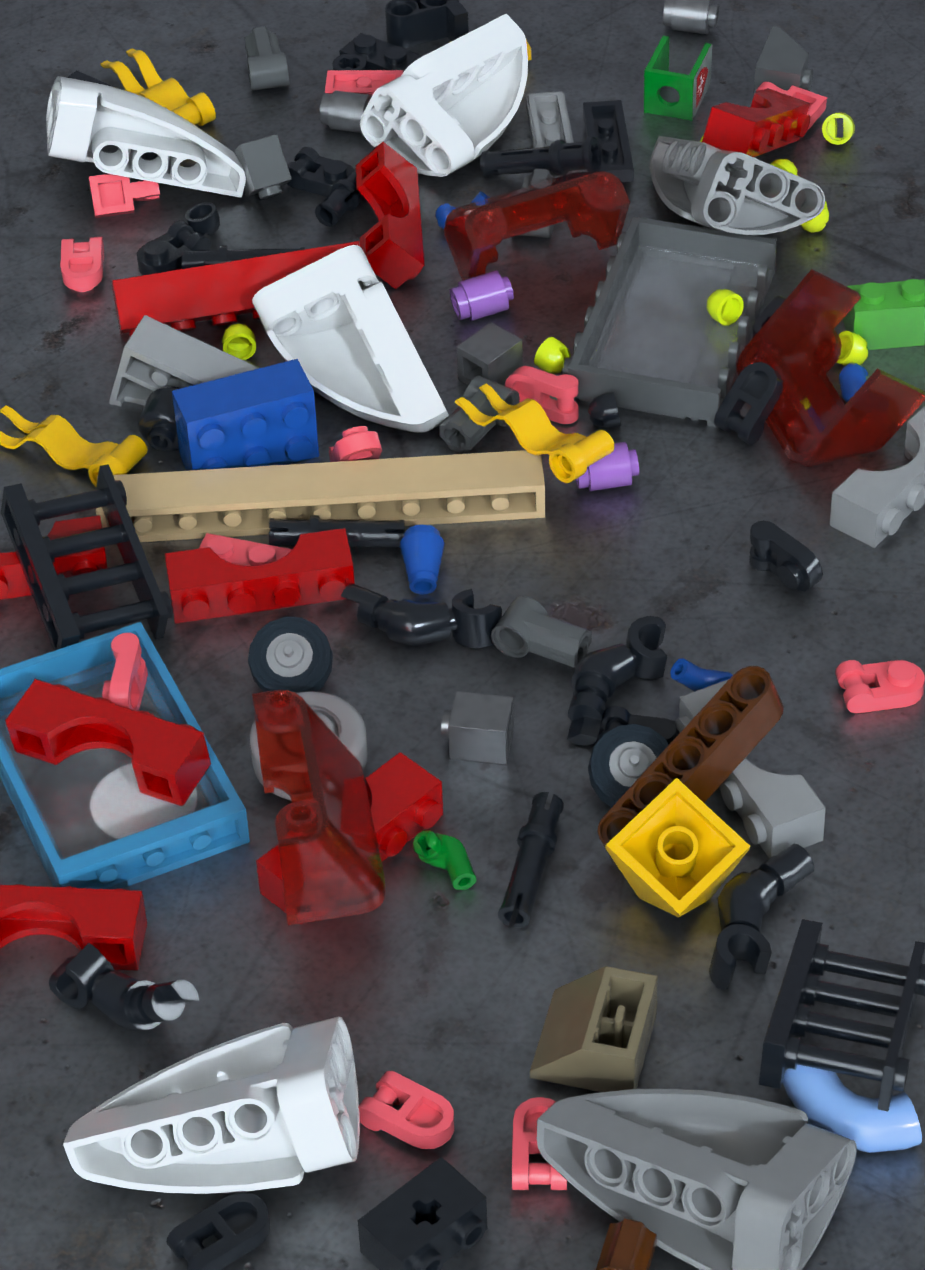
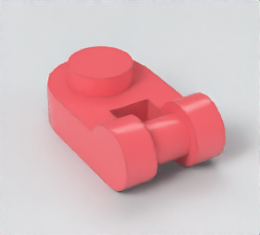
[60,237,104,292]
[505,366,579,424]
[329,426,382,462]
[102,632,148,711]
[835,660,925,713]
[358,1071,454,1149]
[512,1097,567,1190]

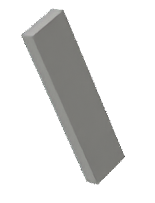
[526,91,582,196]

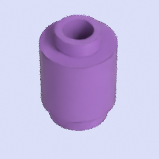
[450,270,514,321]
[575,442,639,491]

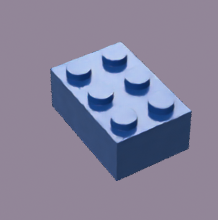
[172,359,319,471]

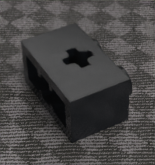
[358,1156,488,1270]

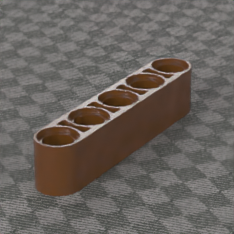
[597,666,784,869]

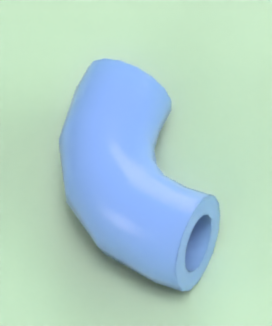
[782,1065,922,1153]

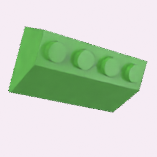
[837,279,925,350]

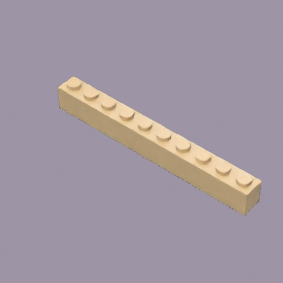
[96,450,545,542]

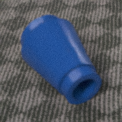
[400,525,445,594]

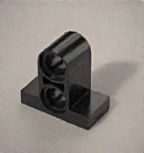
[385,0,469,48]

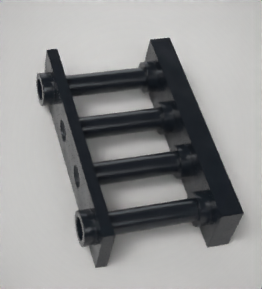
[1,464,172,651]
[759,919,925,1111]

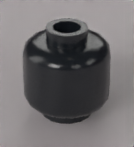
[138,386,180,451]

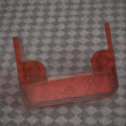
[737,269,925,467]

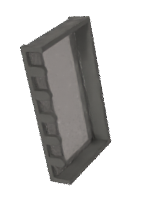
[562,216,777,427]

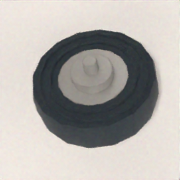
[248,617,333,699]
[588,724,669,807]

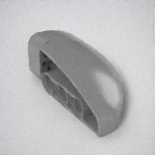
[649,136,825,235]
[537,1089,857,1270]

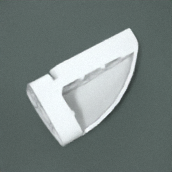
[360,14,528,177]
[46,76,246,198]
[252,245,449,433]
[63,1016,360,1194]

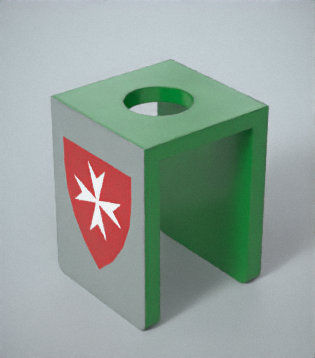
[644,35,712,121]

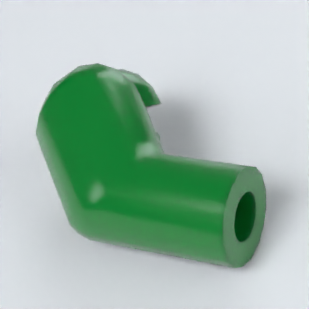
[413,830,476,890]

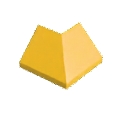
[605,778,750,918]

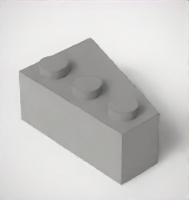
[109,315,259,406]

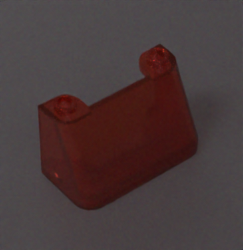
[444,171,630,281]
[252,690,386,926]

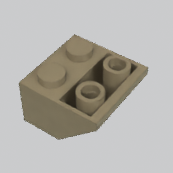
[530,966,658,1092]

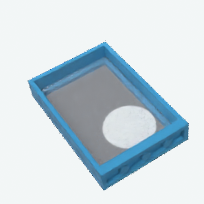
[0,622,250,889]

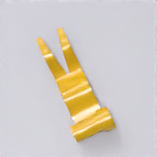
[100,48,216,126]
[455,383,614,483]
[0,405,148,487]

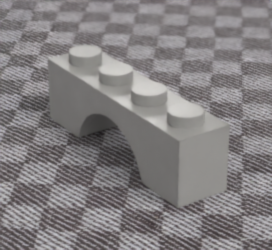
[830,406,925,548]
[675,679,826,859]

